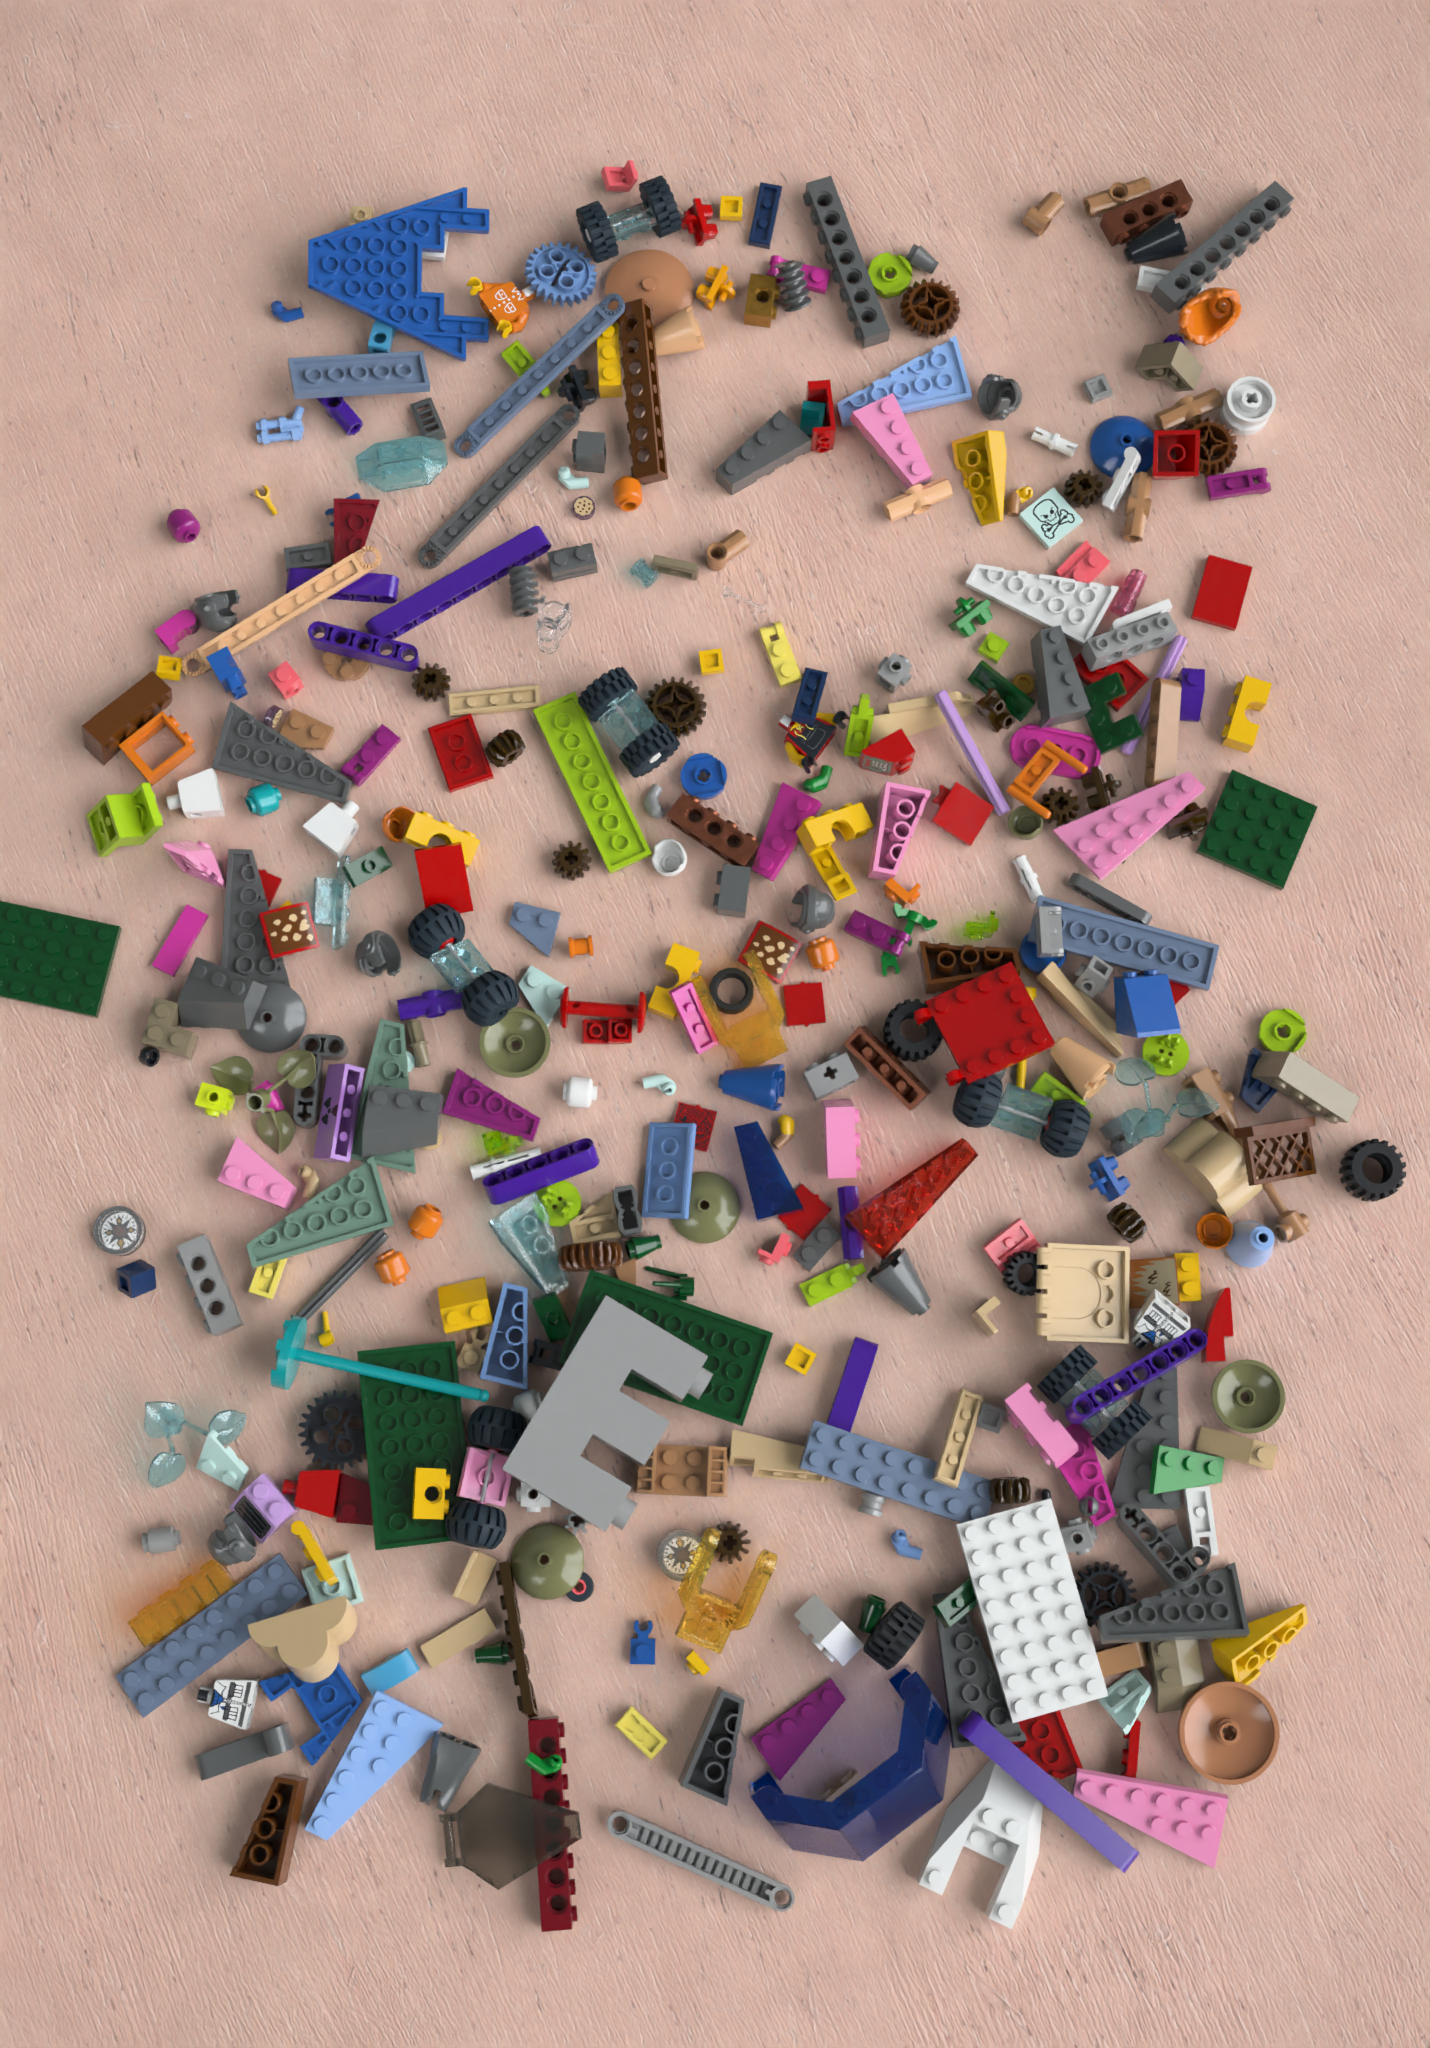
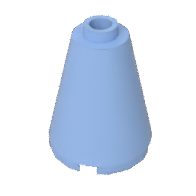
[1226,1220,1274,1268]

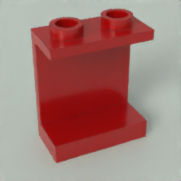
[805,379,836,453]

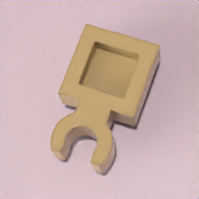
[457,1328,490,1375]

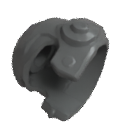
[977,374,1022,421]
[192,590,241,632]
[791,884,836,934]
[354,930,401,977]
[207,1511,257,1566]

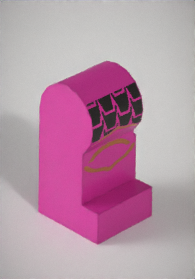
[154,609,199,654]

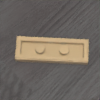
[420,1607,497,1668]

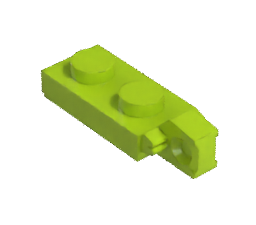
[501,340,552,398]
[843,693,874,757]
[1030,1071,1093,1120]
[799,1263,866,1307]

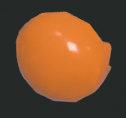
[381,806,415,843]
[1196,1212,1233,1249]

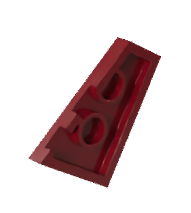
[333,498,380,565]

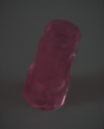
[1110,569,1147,617]

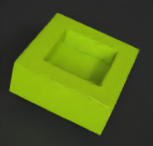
[977,631,1010,664]

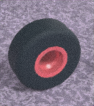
[566,1572,594,1602]

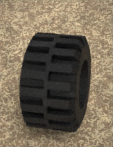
[883,999,943,1062]
[1339,1139,1406,1202]
[863,1601,925,1670]

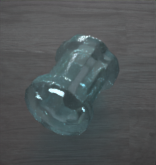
[629,558,660,589]

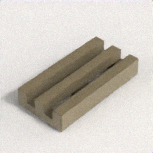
[652,554,699,580]

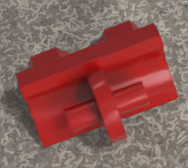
[681,198,718,246]

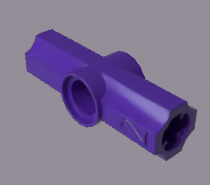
[316,397,363,436]
[397,986,467,1021]
[837,1186,864,1260]

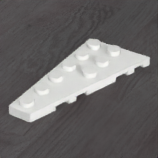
[965,564,1119,646]

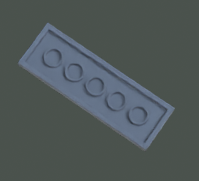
[288,351,430,399]

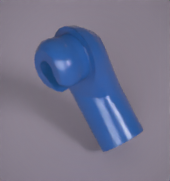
[271,301,304,322]

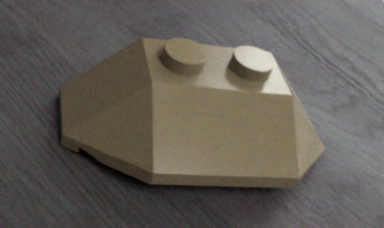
[1145,1639,1204,1713]

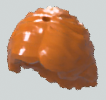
[1178,287,1242,346]

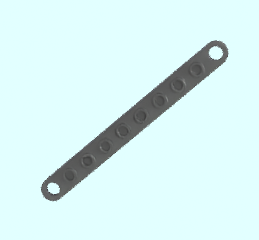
[418,403,580,569]

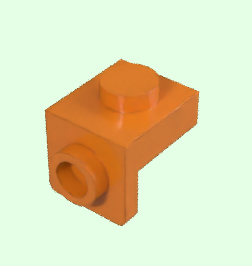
[883,878,921,908]

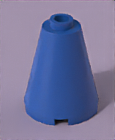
[718,1064,785,1111]

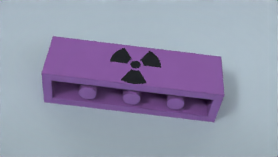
[313,1063,365,1163]

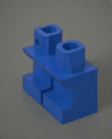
[206,646,248,700]

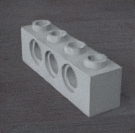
[1081,611,1178,672]
[176,1234,244,1337]

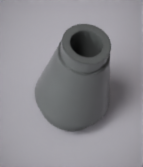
[906,244,939,274]

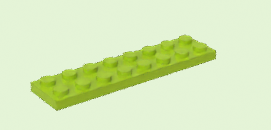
[533,691,652,874]

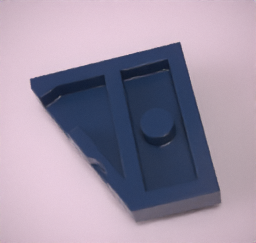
[1238,1047,1278,1113]

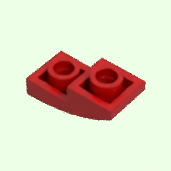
[582,1018,632,1045]

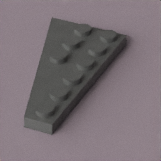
[211,701,353,804]

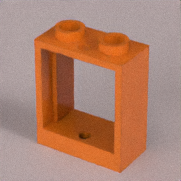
[118,711,196,786]

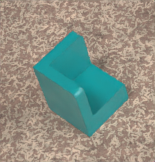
[800,400,825,437]

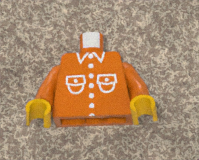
[466,277,536,338]

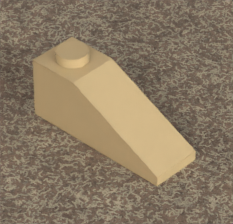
[1195,1426,1278,1471]

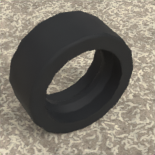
[709,968,754,1014]

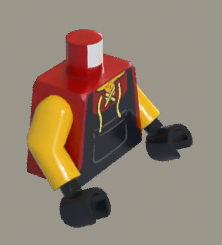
[778,711,850,774]

